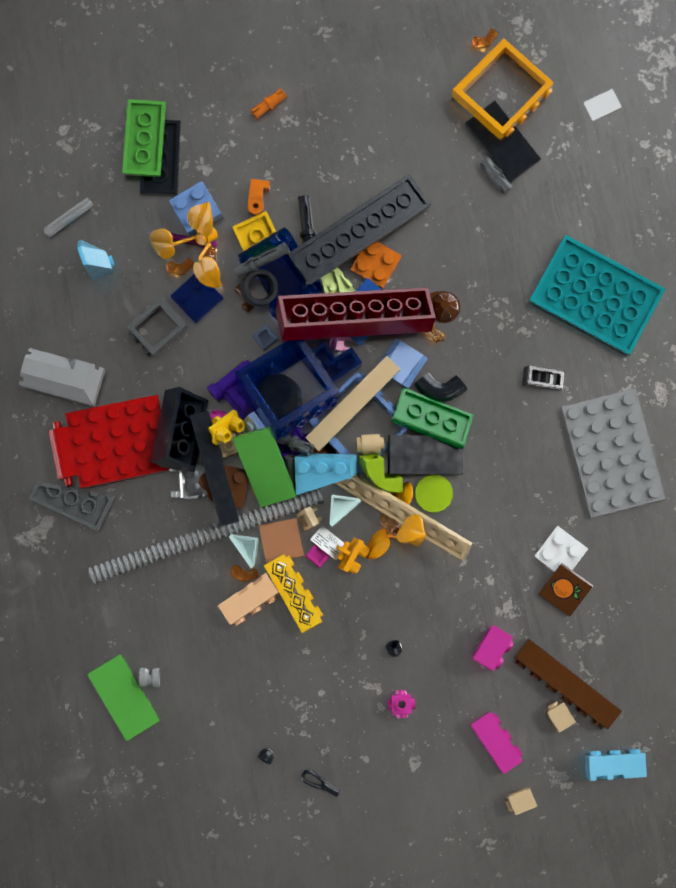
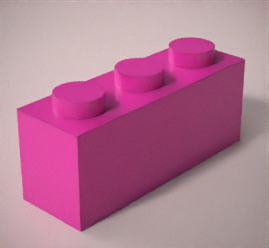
[470,712,523,774]

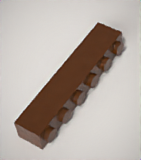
[514,639,622,730]

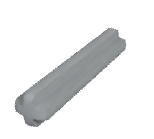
[43,198,93,237]

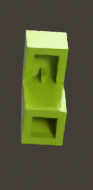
[359,453,403,492]

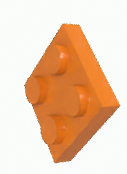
[350,242,402,289]

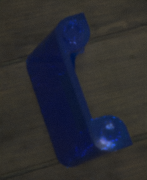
[238,227,323,321]

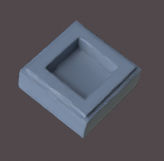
[252,324,279,351]

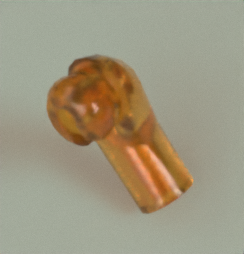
[472,28,498,49]
[166,257,194,275]
[426,322,445,342]
[230,565,259,582]

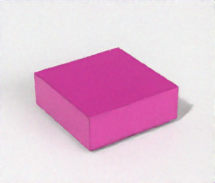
[305,544,330,569]

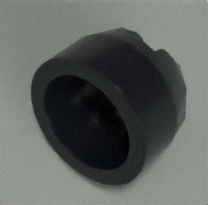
[386,640,402,657]
[257,748,274,765]

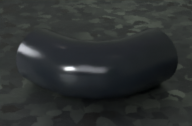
[414,372,468,402]

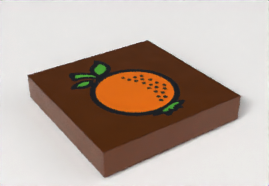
[539,563,593,616]

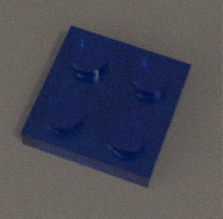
[170,274,224,324]

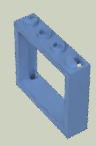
[307,372,409,475]

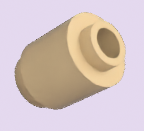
[356,434,384,454]

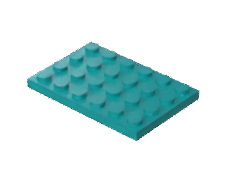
[529,234,666,356]

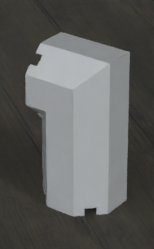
[19,348,105,407]

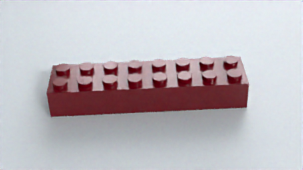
[275,287,436,341]

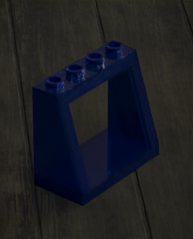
[235,340,340,441]

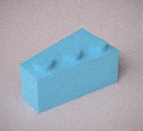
[295,453,357,495]
[584,749,647,781]

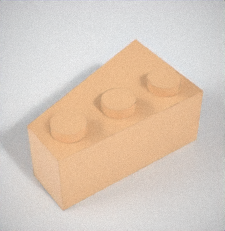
[218,573,280,626]

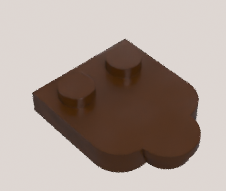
[199,465,249,509]

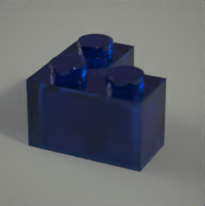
[309,342,362,387]

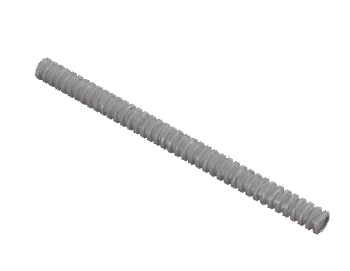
[88,488,324,584]

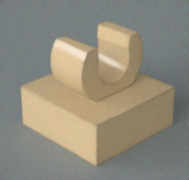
[296,506,322,531]

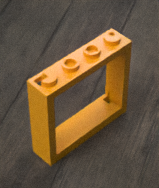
[451,38,554,140]

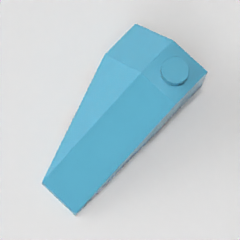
[77,240,115,280]

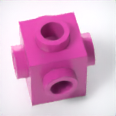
[387,690,415,718]

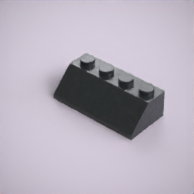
[151,387,208,472]

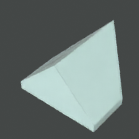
[329,495,361,527]
[229,535,259,569]

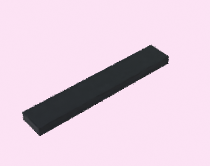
[190,411,239,527]

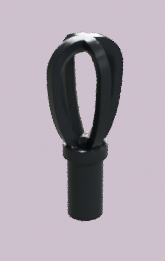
[301,769,341,797]

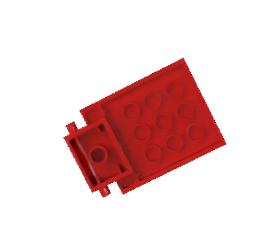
[48,395,169,489]

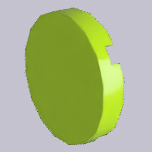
[415,475,453,513]

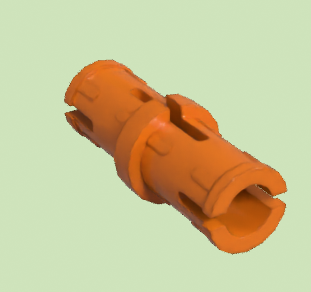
[250,88,287,119]

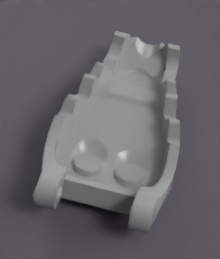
[169,461,238,500]

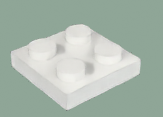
[534,526,588,572]

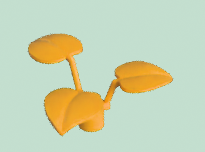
[150,202,222,288]
[366,481,426,561]

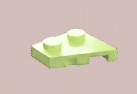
[320,268,356,293]

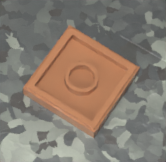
[259,518,304,563]

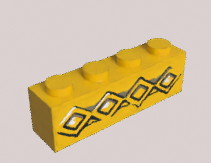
[264,553,323,633]

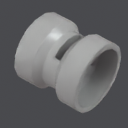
[139,668,160,687]

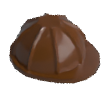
[430,291,461,323]

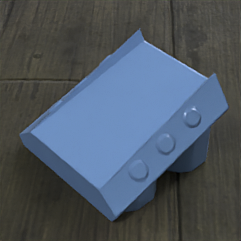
[380,339,428,389]

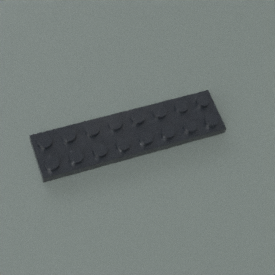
[287,174,431,287]

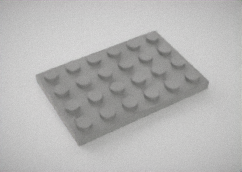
[561,388,666,518]

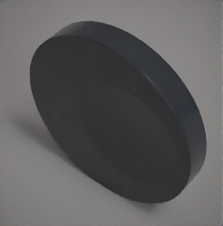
[249,374,302,429]

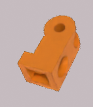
[247,179,270,216]

